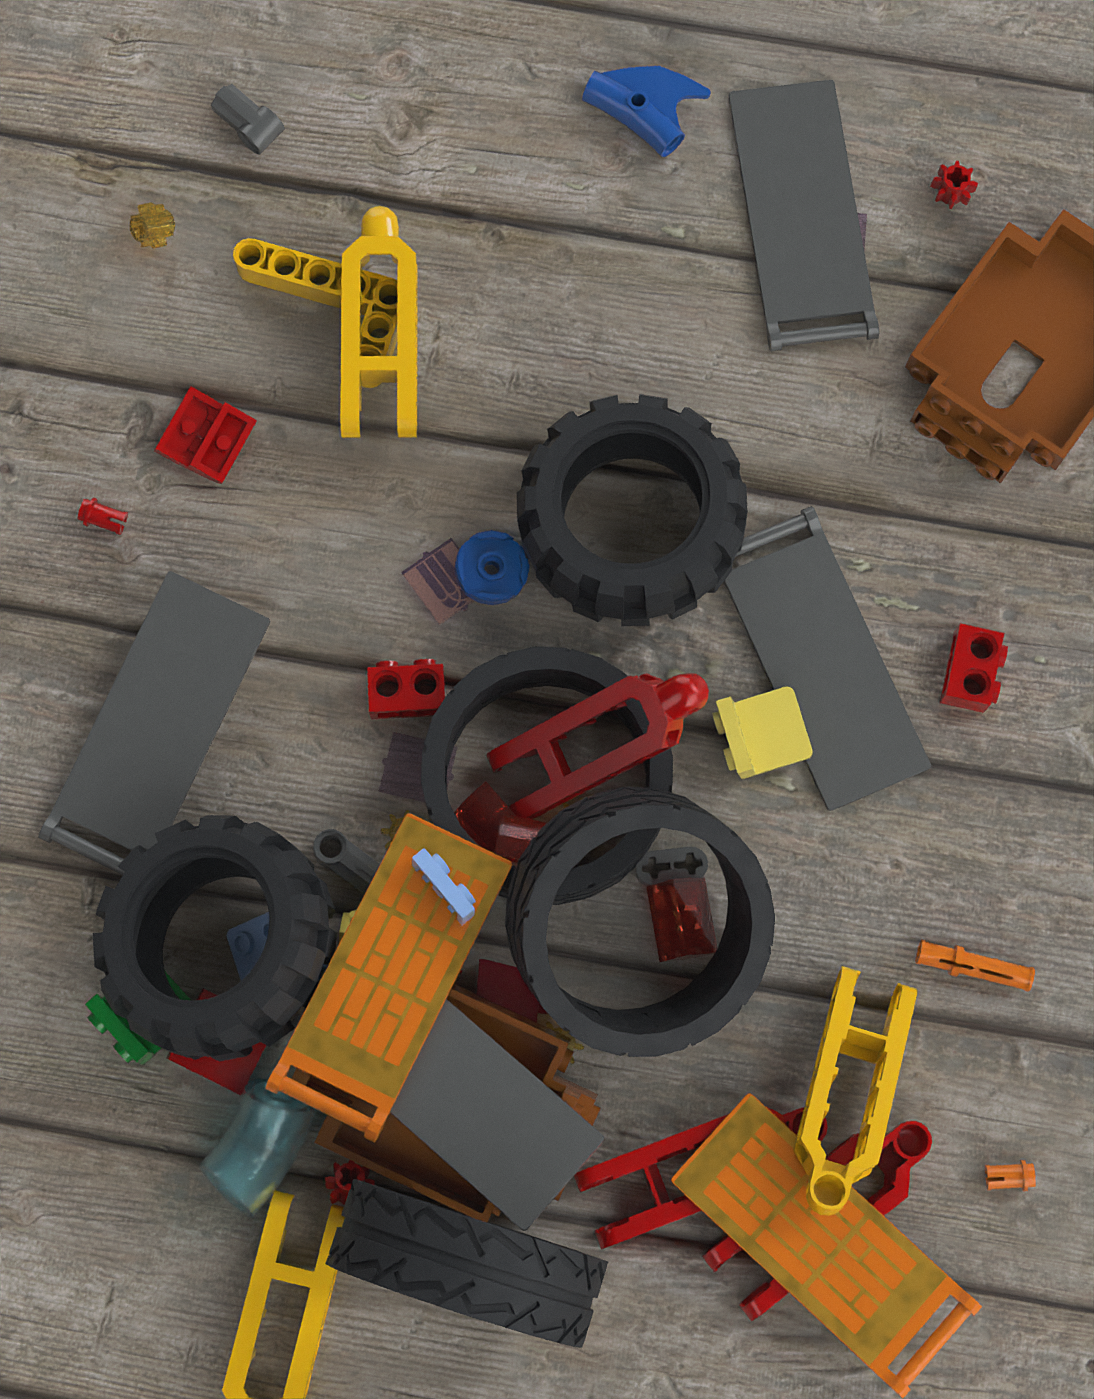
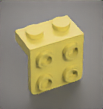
[712,686,813,779]

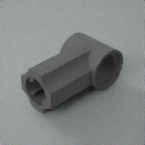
[211,84,285,155]
[313,829,380,895]

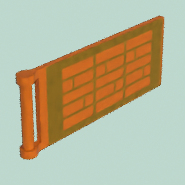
[265,813,512,1143]
[671,1093,982,1399]

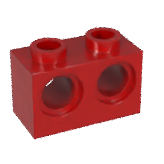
[940,623,1008,713]
[367,659,445,720]

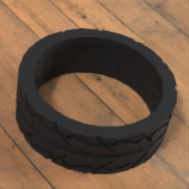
[421,646,673,905]
[505,787,775,1057]
[325,1179,608,1348]

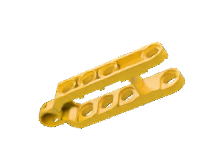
[340,206,418,438]
[793,966,917,1216]
[222,1190,345,1399]

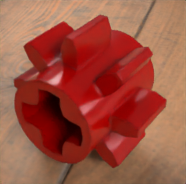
[930,160,978,209]
[325,1160,375,1205]

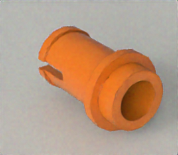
[985,1160,1036,1191]

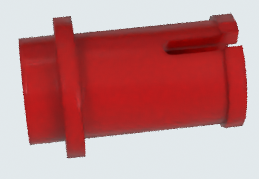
[77,497,128,535]

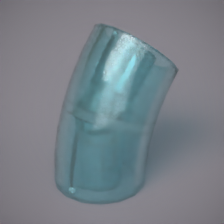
[199,1079,316,1218]

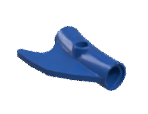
[582,66,711,157]

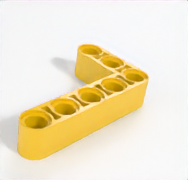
[233,238,397,388]

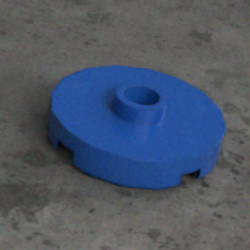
[454,530,530,605]

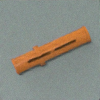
[915,939,1035,992]

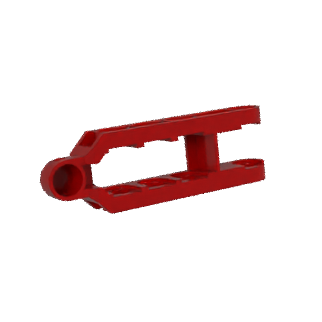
[486,673,709,825]
[574,1106,828,1249]
[702,1121,932,1321]

